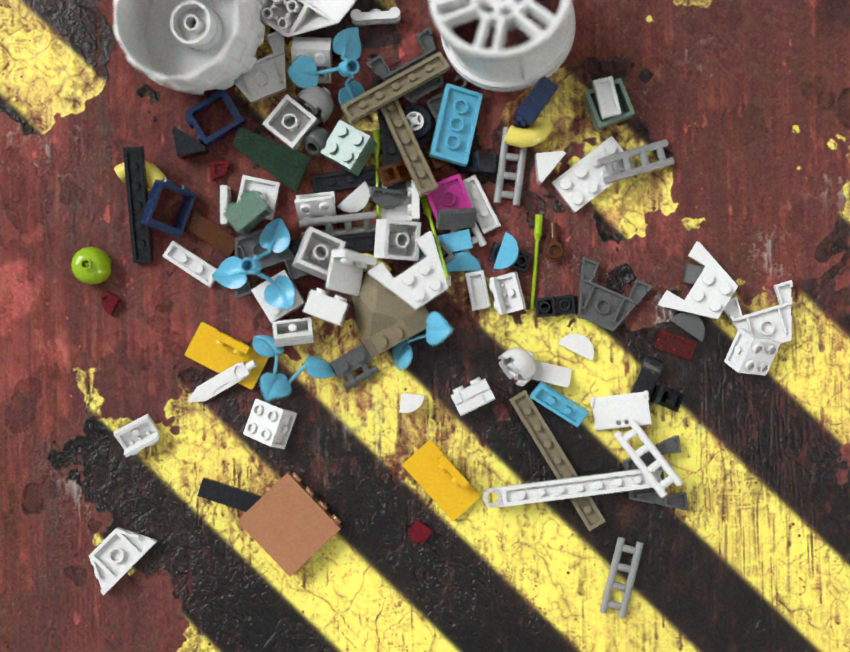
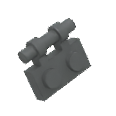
[330,344,379,391]

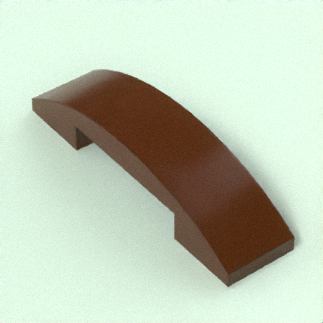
[376,150,451,187]

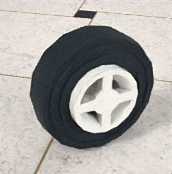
[403,105,432,140]

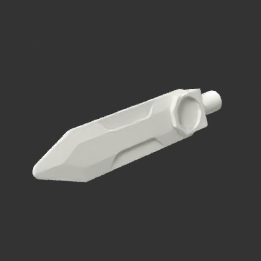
[188,359,257,403]

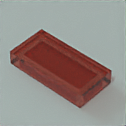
[654,329,697,360]

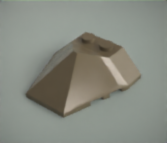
[352,273,430,358]

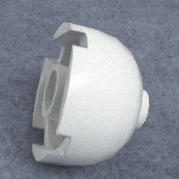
[498,347,536,386]

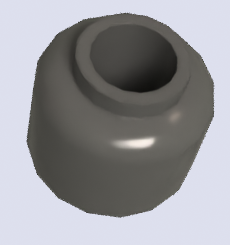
[303,127,330,156]

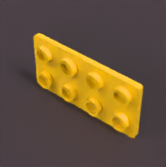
[185,322,269,390]
[403,440,481,521]

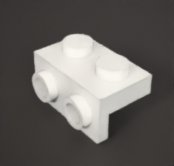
[489,272,526,315]
[114,414,160,457]

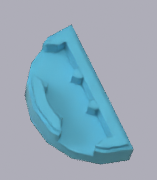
[493,232,519,270]
[446,251,481,272]

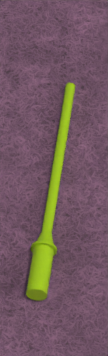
[372,130,381,219]
[420,195,450,280]
[530,214,543,310]

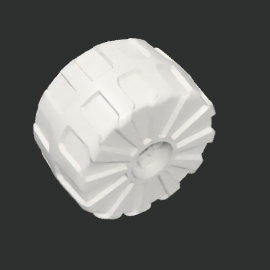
[113,0,265,95]

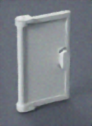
[590,390,651,431]

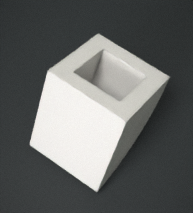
[399,393,425,413]

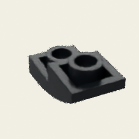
[488,242,532,273]
[535,294,577,318]
[630,355,663,398]

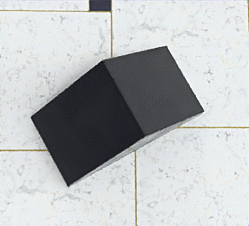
[172,127,210,159]
[459,151,497,174]
[649,384,684,412]

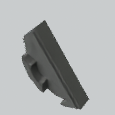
[369,186,408,209]
[669,312,705,342]

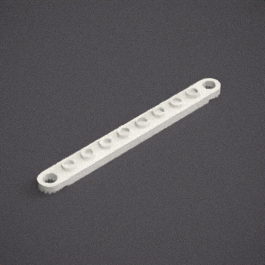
[483,467,674,508]

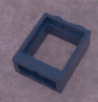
[512,76,559,129]
[185,89,247,148]
[140,178,197,238]

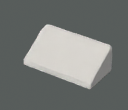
[532,360,572,388]

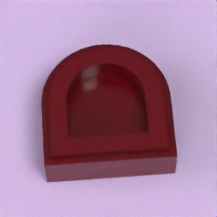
[409,519,432,543]

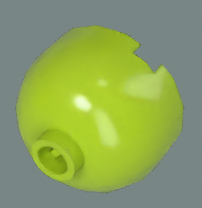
[71,247,111,285]

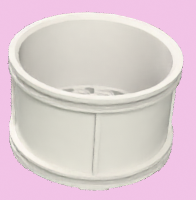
[429,0,576,92]

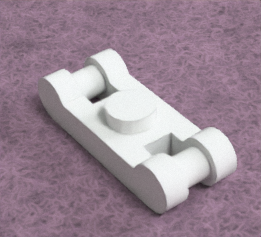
[350,7,401,26]

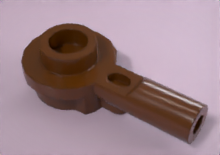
[545,223,564,261]

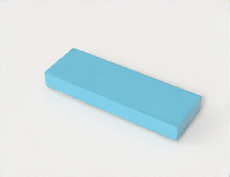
[419,229,473,259]
[530,381,589,427]

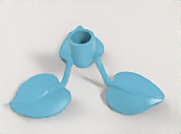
[288,27,365,105]
[212,218,295,309]
[392,312,453,371]
[252,335,336,401]

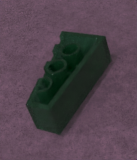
[232,127,313,195]

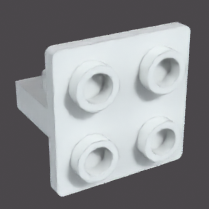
[295,191,337,227]

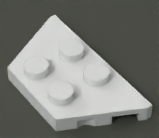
[89,527,157,595]

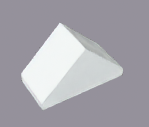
[534,151,566,185]

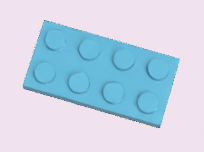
[429,83,483,167]

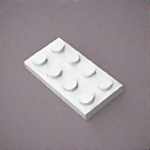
[551,136,635,213]

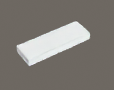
[463,175,501,234]
[163,241,217,288]

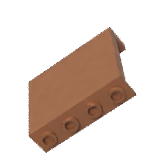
[237,471,342,577]

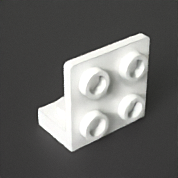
[381,181,420,221]
[326,249,377,296]
[724,328,781,376]
[243,399,297,449]

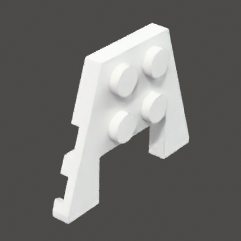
[234,31,287,104]
[367,231,448,311]
[658,241,738,319]
[723,280,793,343]

